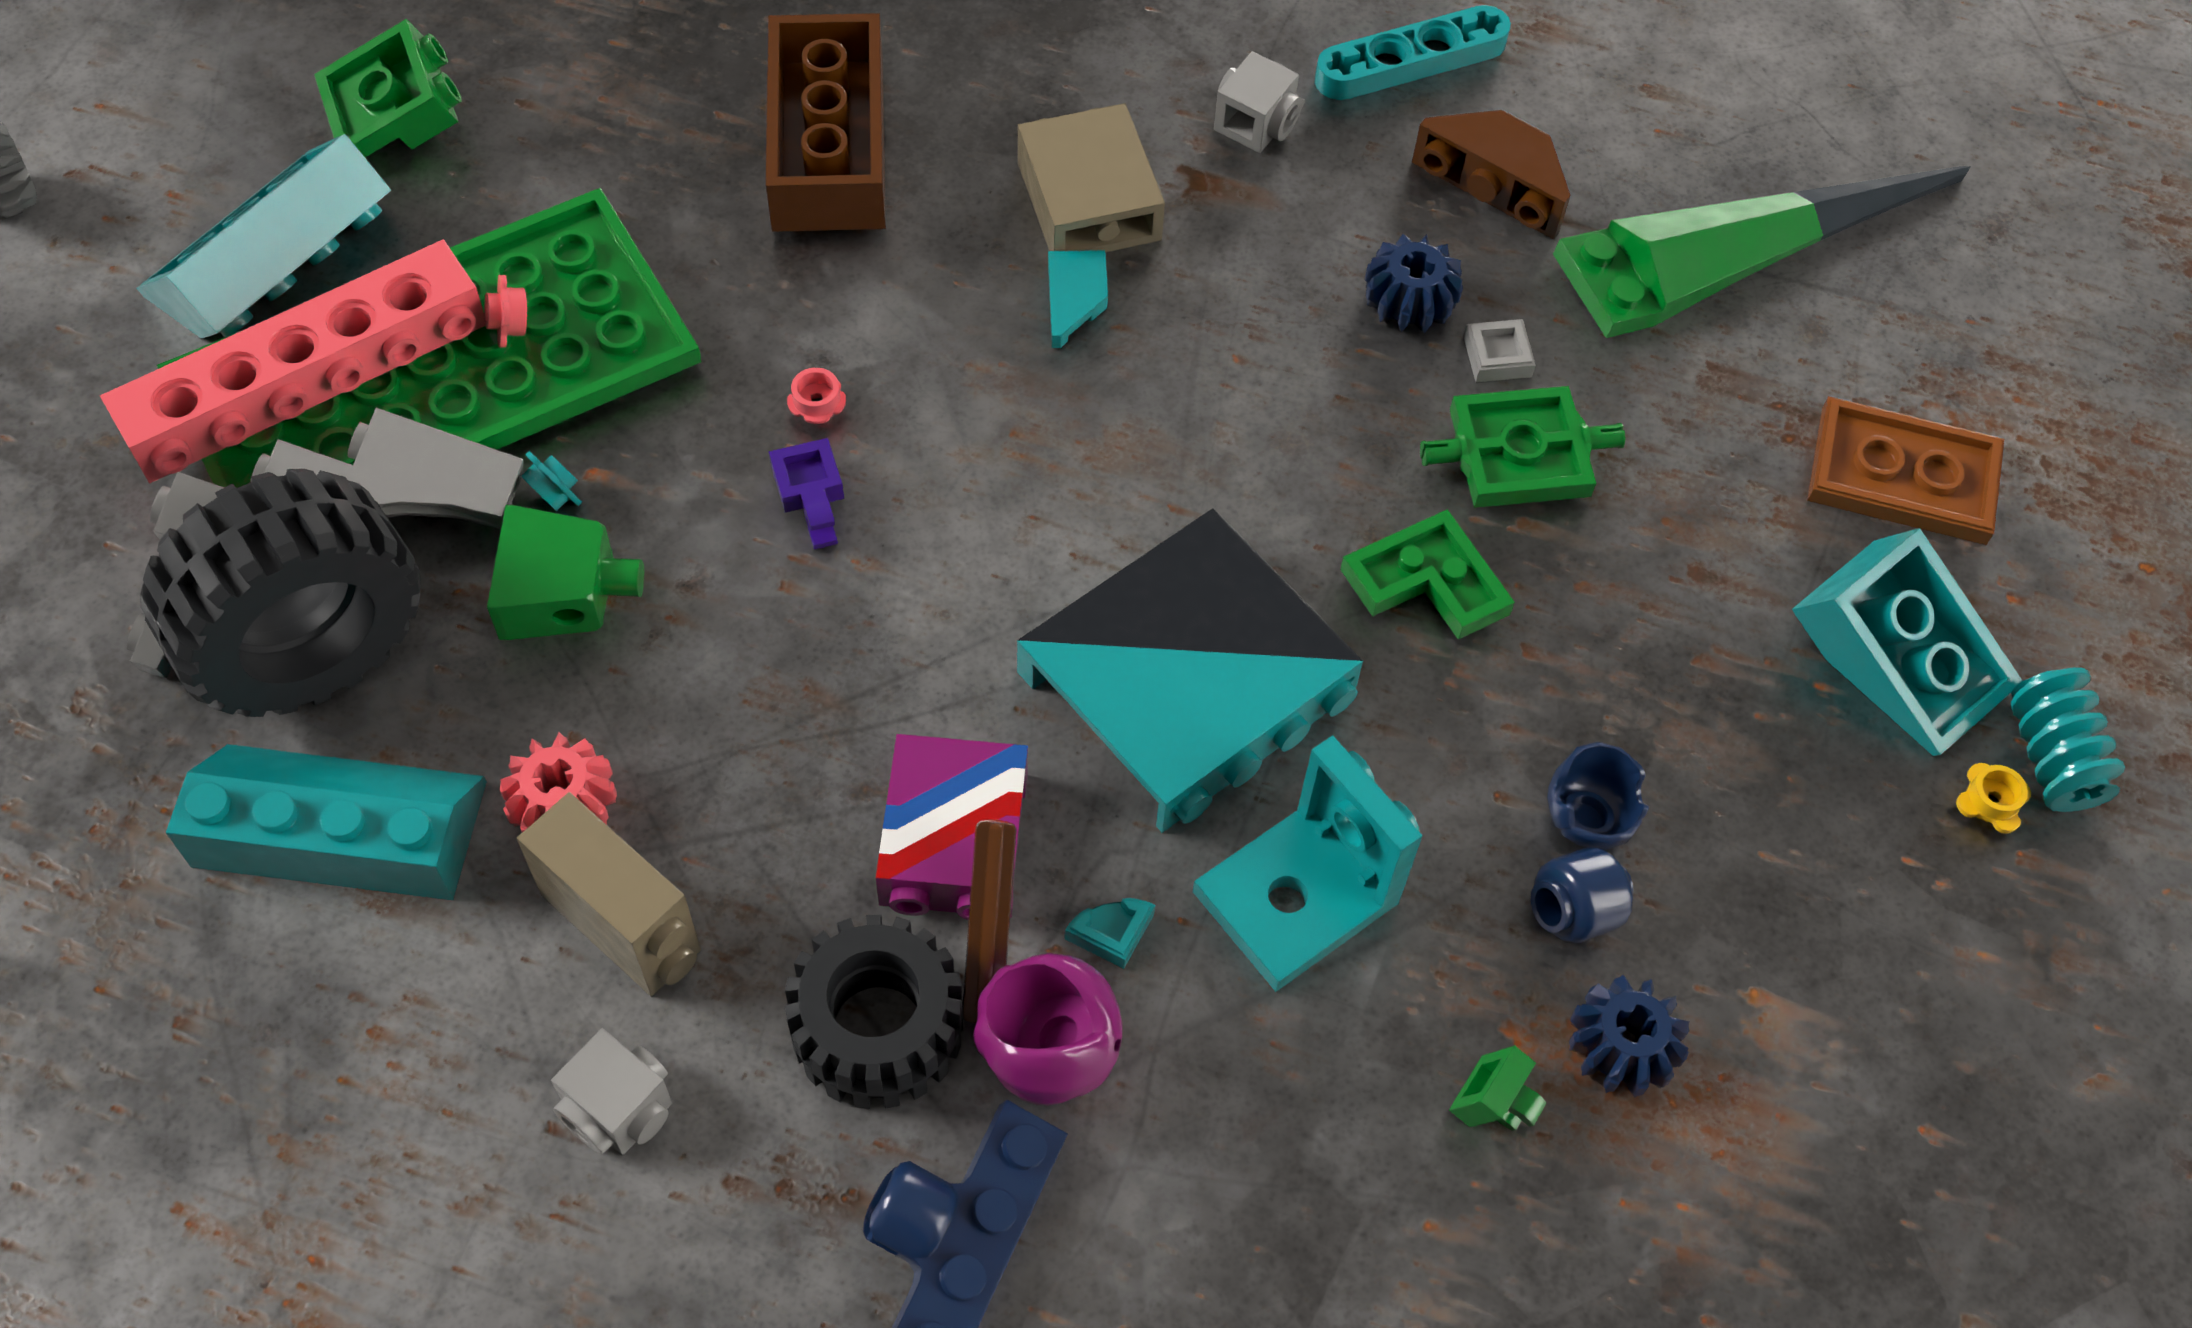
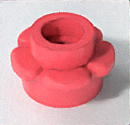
[787,368,846,424]

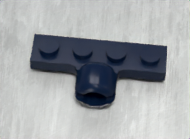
[863,1100,1068,1328]

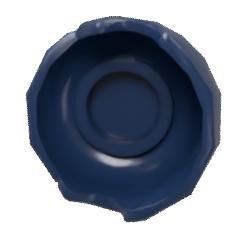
[1547,742,1649,850]

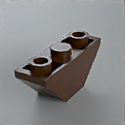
[1412,110,1571,240]

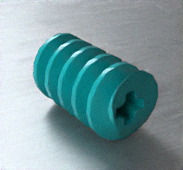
[2011,667,2125,812]

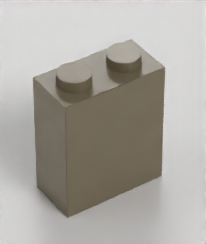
[1018,103,1165,252]
[517,792,701,997]

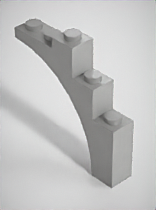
[127,408,524,679]

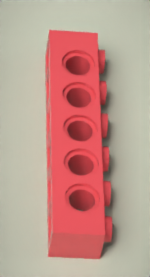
[100,239,486,484]

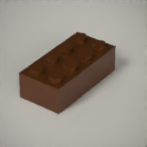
[766,13,886,232]

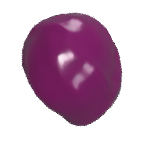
[973,953,1123,1106]

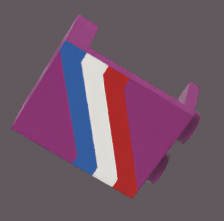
[876,734,1028,920]

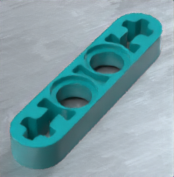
[1314,5,1511,100]

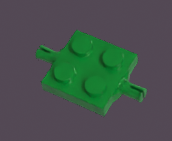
[1420,386,1626,508]

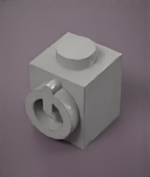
[1214,51,1305,153]
[551,1028,673,1156]

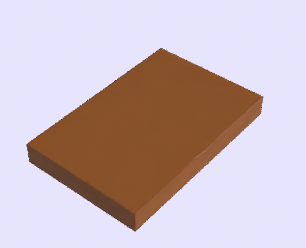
[1807,396,2005,545]

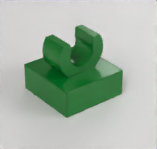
[1449,1045,1547,1131]

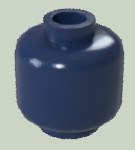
[1530,848,1633,943]

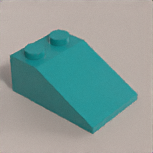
[1791,528,2023,756]

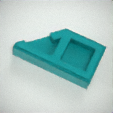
[1048,250,1108,348]

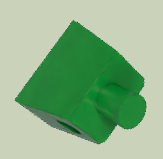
[487,505,644,640]

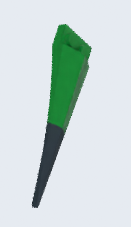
[1553,166,1971,338]

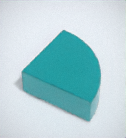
[1064,898,1156,969]

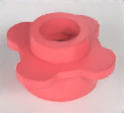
[484,275,527,348]

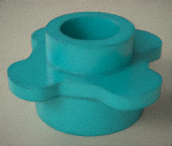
[520,451,582,511]

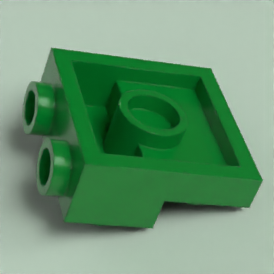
[314,18,462,157]

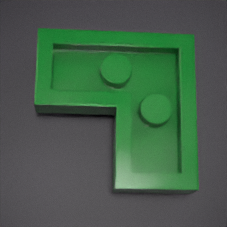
[1340,509,1515,640]

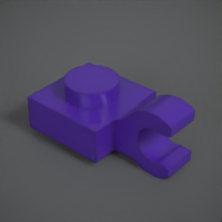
[769,438,844,550]

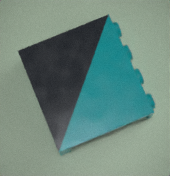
[1017,508,1363,833]

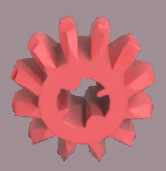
[500,732,617,833]

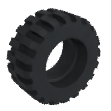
[140,468,421,717]

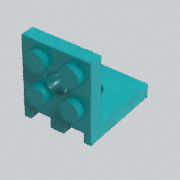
[1192,735,1423,992]

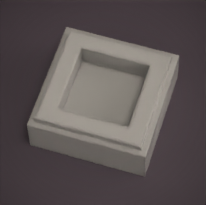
[1463,319,1536,383]

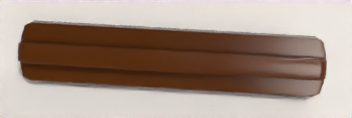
[963,820,1017,1024]

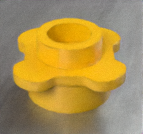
[1956,763,2031,834]

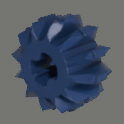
[1365,234,1463,333]
[1569,974,1690,1098]

